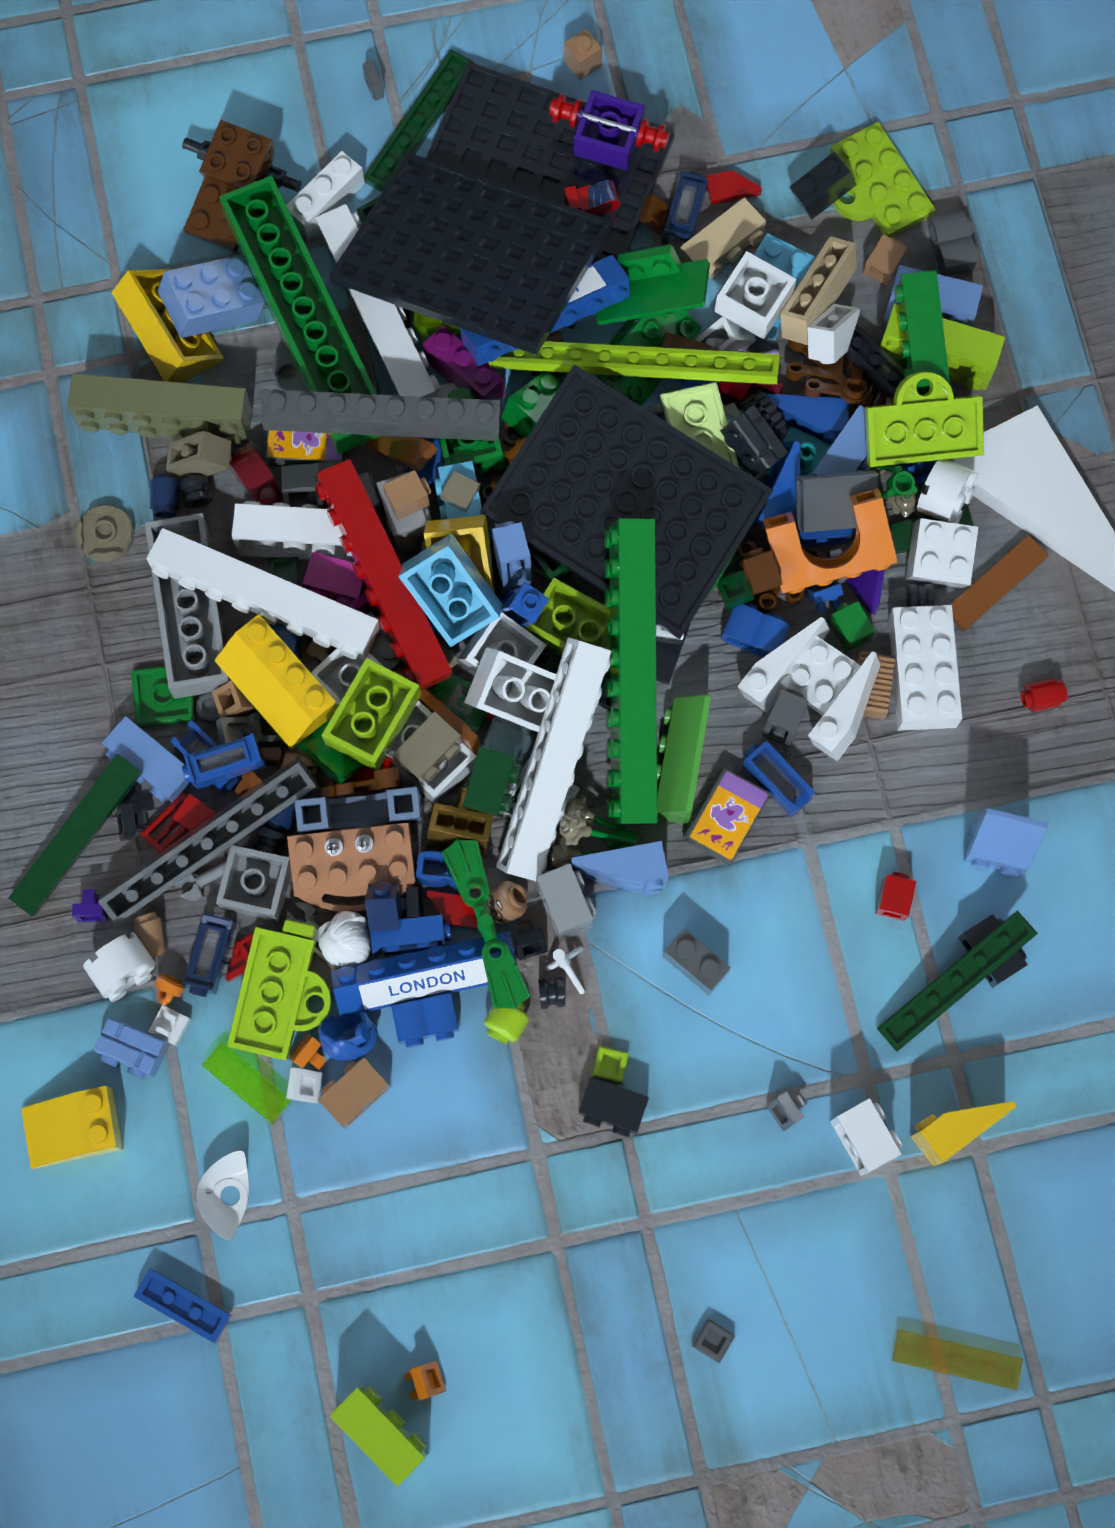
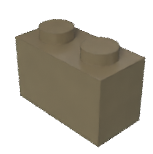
[166,431,232,478]
[392,711,462,785]

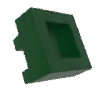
[717,570,754,610]

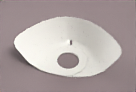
[196,1151,249,1241]

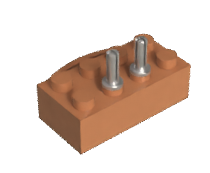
[287,821,417,912]

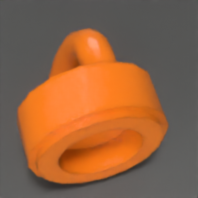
[154,973,186,1005]

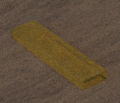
[892,1330,1023,1391]

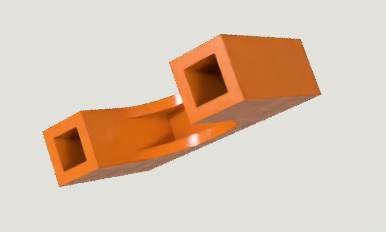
[763,488,898,594]

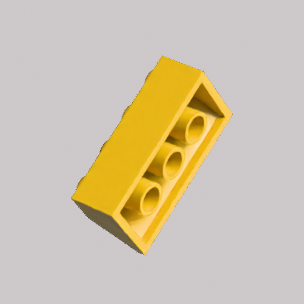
[111,269,224,382]
[215,614,337,749]

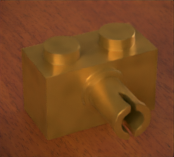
[426,788,493,858]

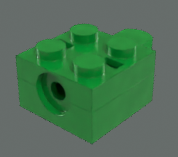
[501,371,565,438]
[439,387,507,476]

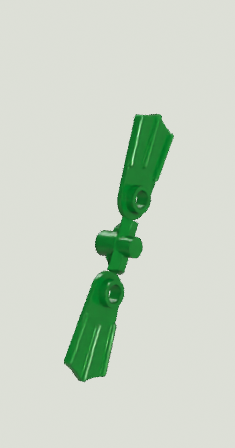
[442,839,530,1010]

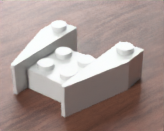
[738,617,881,761]

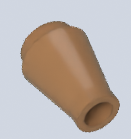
[132,911,166,957]

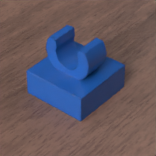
[805,580,844,614]

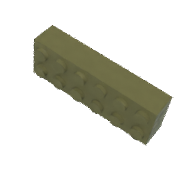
[67,373,253,445]

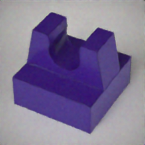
[72,889,108,923]

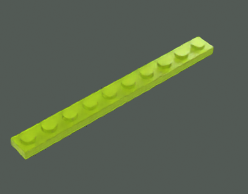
[489,341,780,384]

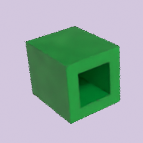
[829,601,875,652]

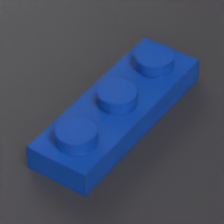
[133,1268,232,1343]

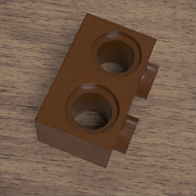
[739,548,783,596]

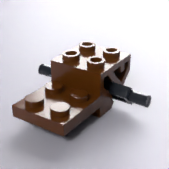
[182,119,302,253]

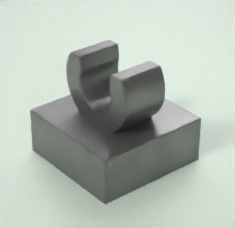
[766,1091,808,1131]

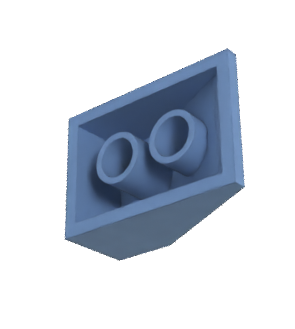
[964,808,1048,877]
[571,841,669,896]

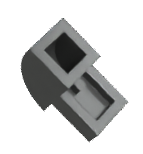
[216,713,283,752]

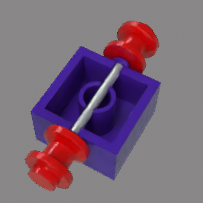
[549,90,670,171]

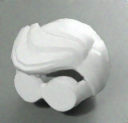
[318,911,371,969]

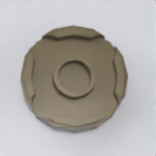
[75,504,135,562]

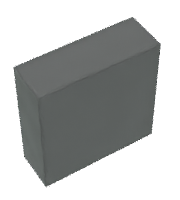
[362,60,384,101]
[692,1319,735,1364]

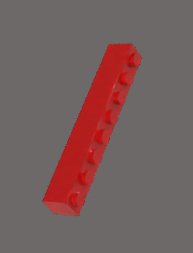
[314,459,452,691]

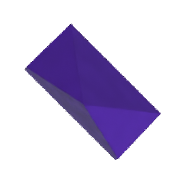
[845,569,885,614]

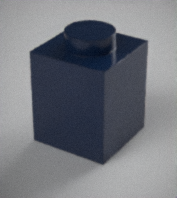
[365,881,403,931]

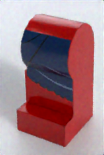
[564,180,620,216]

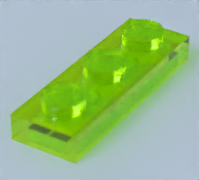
[202,1042,293,1124]

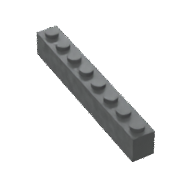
[261,389,500,441]
[98,756,316,925]

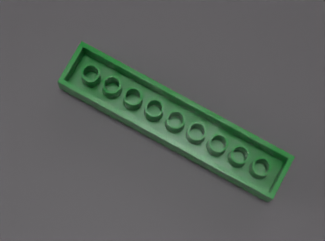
[219,175,381,455]
[604,518,657,824]

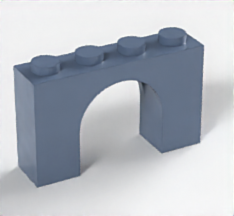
[295,787,423,833]

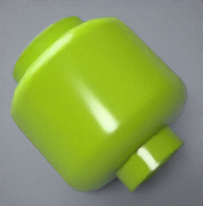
[484,1003,529,1045]

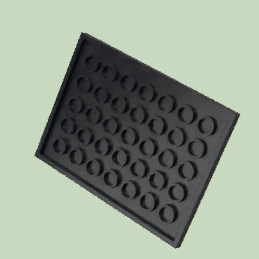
[480,364,773,639]

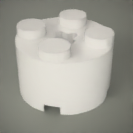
[917,459,978,524]
[83,932,155,1002]

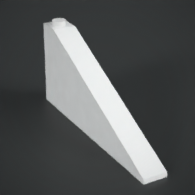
[947,405,1115,592]

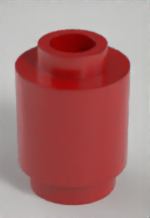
[1020,678,1067,713]

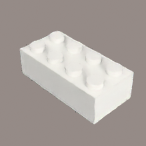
[232,501,355,563]
[888,605,962,731]
[464,647,602,732]

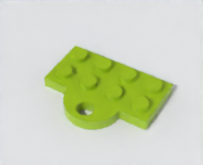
[829,122,936,238]
[865,371,984,467]
[227,927,332,1061]

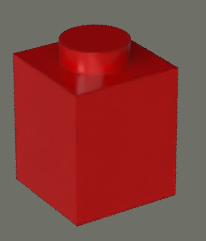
[875,872,917,921]

